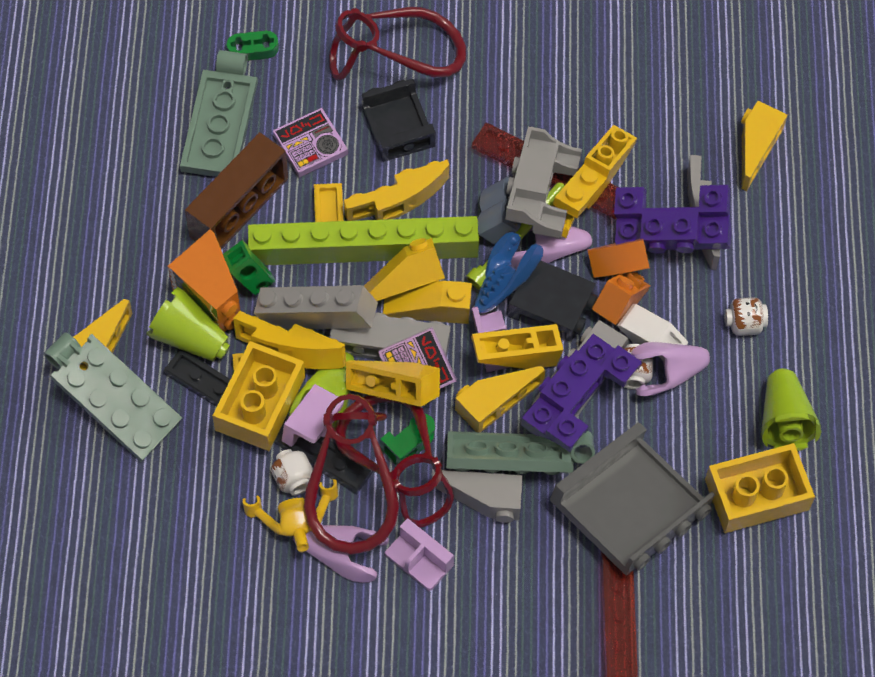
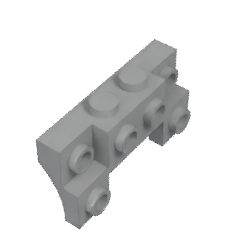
[505,126,582,239]

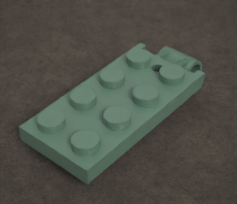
[180,50,258,177]
[44,332,182,462]
[447,431,595,475]

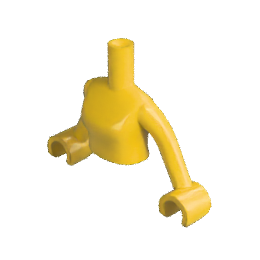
[243,479,338,552]

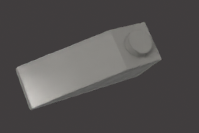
[432,469,522,523]

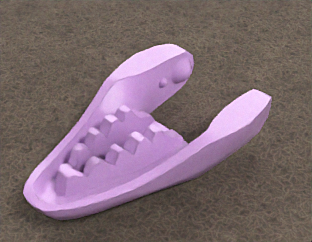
[511,227,592,268]
[632,342,710,396]
[293,525,389,583]

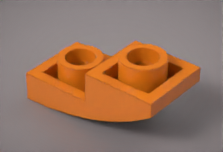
[587,239,650,278]

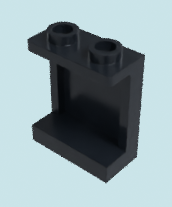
[361,79,436,162]
[508,261,598,342]

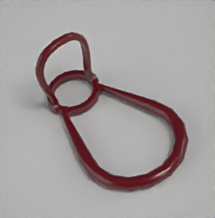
[329,7,466,81]
[303,394,399,555]
[334,395,454,527]

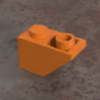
[592,271,651,325]

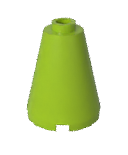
[146,287,231,361]
[761,368,822,451]

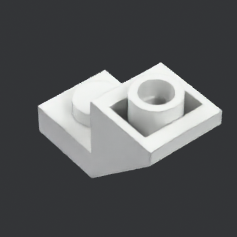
[617,304,688,361]

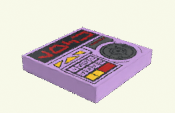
[273,108,348,178]
[378,327,457,388]

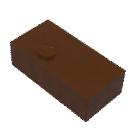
[185,132,288,250]

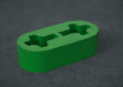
[227,31,279,61]

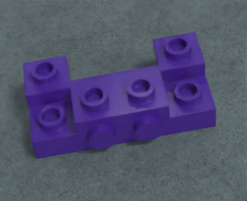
[614,185,732,253]
[521,334,642,452]

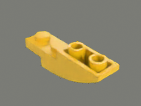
[553,125,637,218]
[344,160,450,221]
[233,311,346,369]

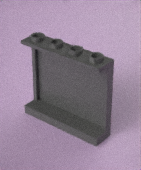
[550,422,715,575]

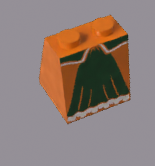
[168,229,241,332]

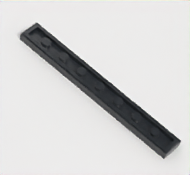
[164,349,374,495]

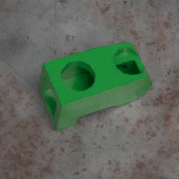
[223,240,275,296]
[380,414,435,465]

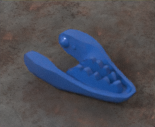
[474,232,544,313]

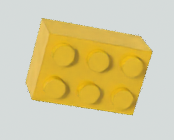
[212,341,305,451]
[705,443,815,533]

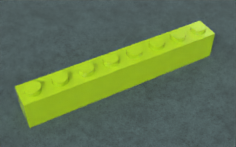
[248,216,479,265]

